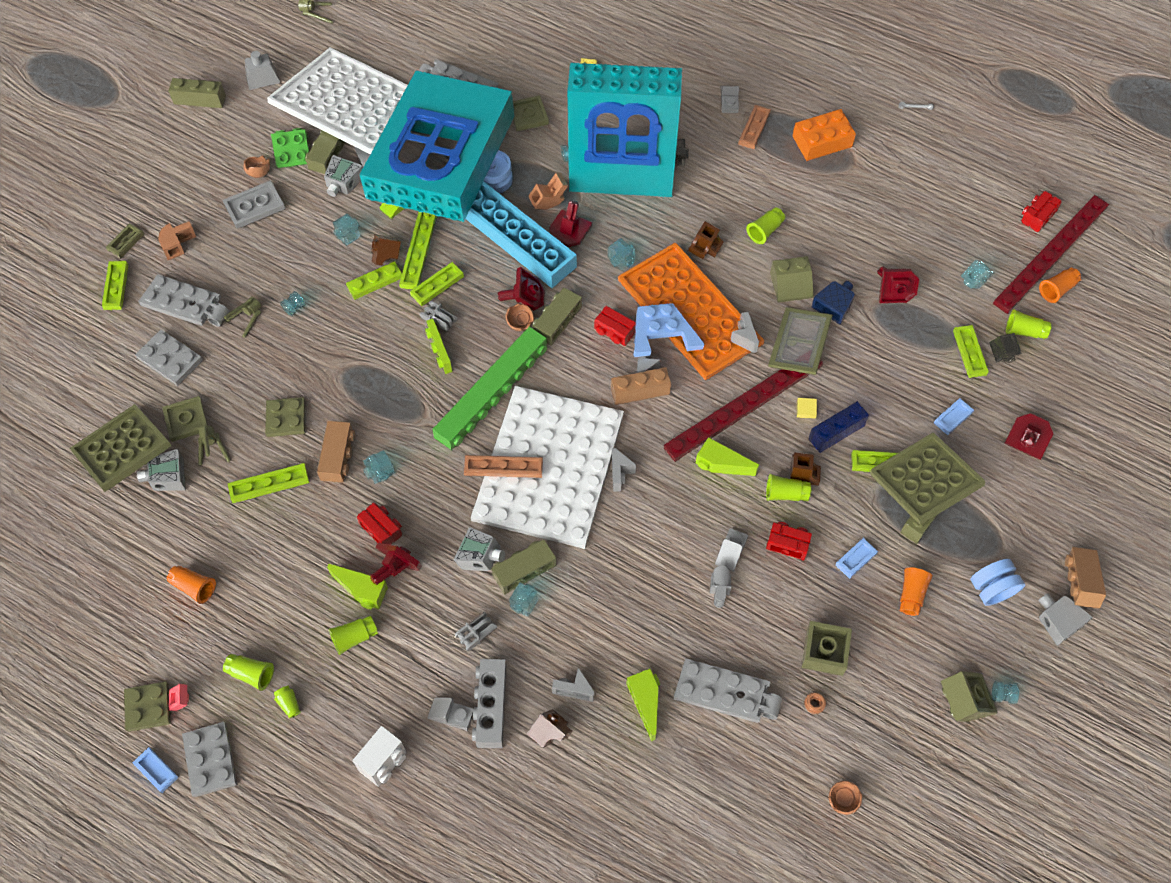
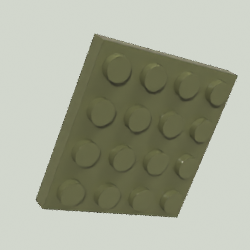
[69,404,172,492]
[870,433,985,525]

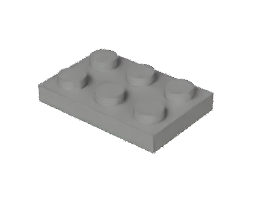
[222,180,285,229]
[135,330,203,386]
[182,722,237,797]

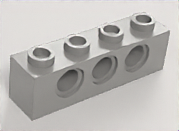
[472,659,506,748]

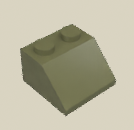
[770,256,813,303]
[941,671,998,722]

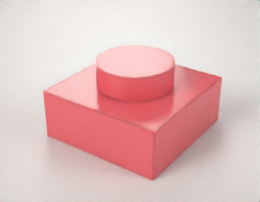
[168,684,189,711]

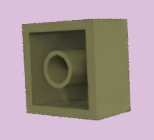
[801,621,852,676]

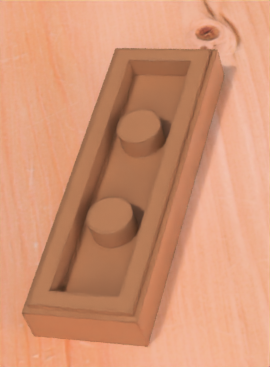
[738,105,771,149]

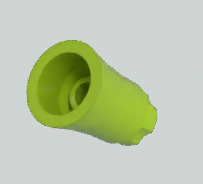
[746,207,785,244]
[1006,309,1051,339]
[766,474,811,501]
[328,616,378,655]
[223,654,274,691]

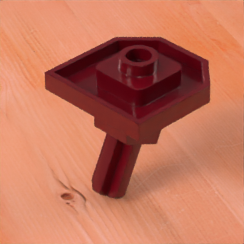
[549,201,592,247]
[877,266,919,303]
[498,267,545,311]
[1004,413,1053,460]
[370,543,422,585]

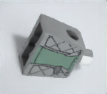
[324,155,363,197]
[137,449,185,491]
[454,527,505,571]

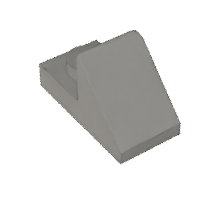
[720,86,739,113]
[731,312,759,353]
[637,356,660,373]
[611,448,636,492]
[715,528,748,572]
[552,668,594,702]
[427,698,474,731]

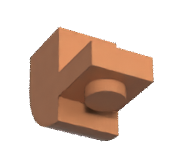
[528,173,568,210]
[158,221,196,260]

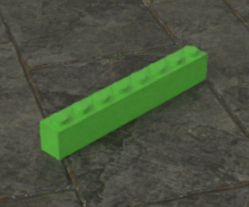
[432,327,547,450]

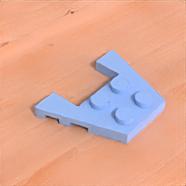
[633,303,704,357]

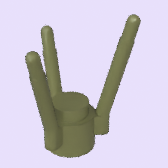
[298,0,333,24]
[224,297,261,338]
[198,426,231,466]

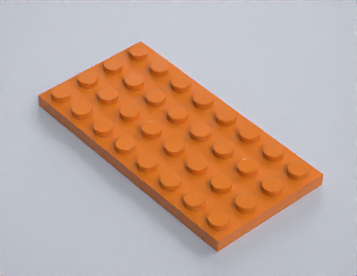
[618,242,764,381]

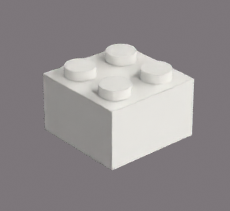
[352,726,407,787]

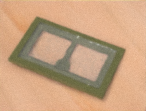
[768,307,832,375]

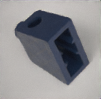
[812,281,855,325]

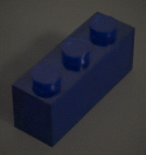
[809,401,869,453]

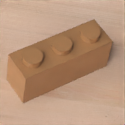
[611,367,671,405]
[317,421,355,482]
[1065,547,1106,609]

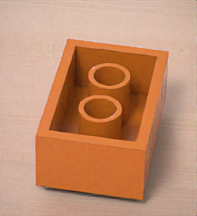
[792,109,856,161]

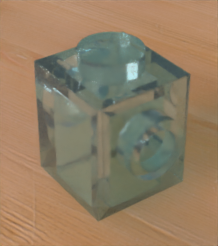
[333,213,360,246]
[607,238,635,271]
[961,260,994,289]
[363,450,395,484]
[509,583,538,617]

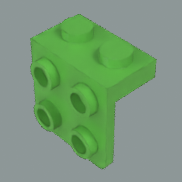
[271,128,309,168]

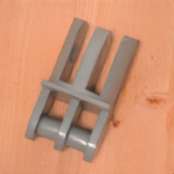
[419,301,458,332]
[709,565,732,608]
[455,612,497,651]

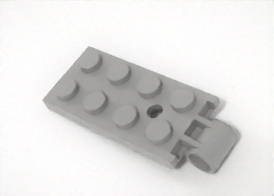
[418,59,498,88]
[138,274,230,327]
[674,658,782,723]

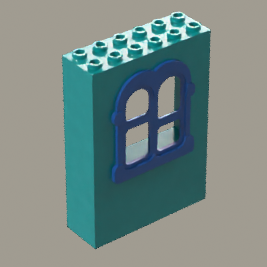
[567,63,682,197]
[359,71,515,222]

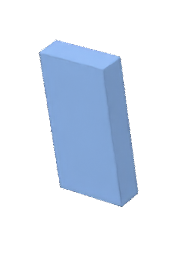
[934,398,974,435]
[835,538,878,579]
[132,747,179,793]

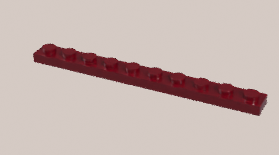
[993,195,1109,314]
[664,350,823,462]

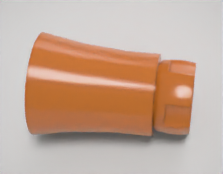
[1039,267,1081,303]
[167,565,216,604]
[900,568,933,616]

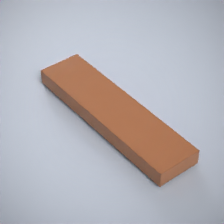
[464,455,543,478]

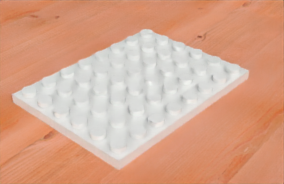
[267,47,408,154]
[471,386,624,549]

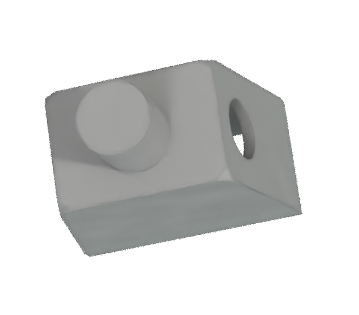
[245,51,280,90]
[1039,593,1093,646]

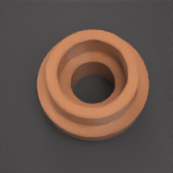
[804,693,826,714]

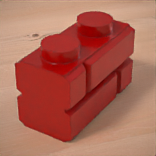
[1021,191,1062,232]
[594,306,636,346]
[357,502,402,545]
[766,522,812,560]

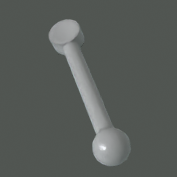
[899,102,934,110]

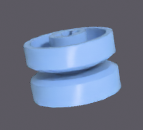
[484,150,513,194]
[970,559,1026,606]

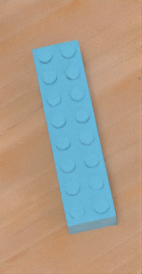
[466,181,577,288]

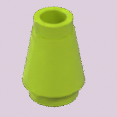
[274,685,301,719]

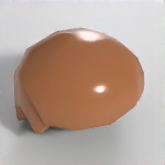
[243,155,270,178]
[505,304,534,331]
[828,781,862,815]

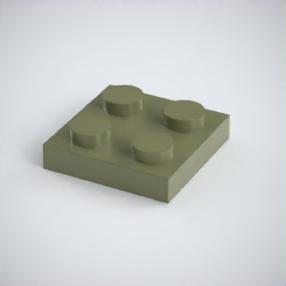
[513,95,549,131]
[162,396,208,442]
[265,397,305,437]
[124,681,170,732]

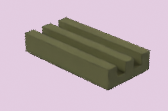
[106,223,144,258]

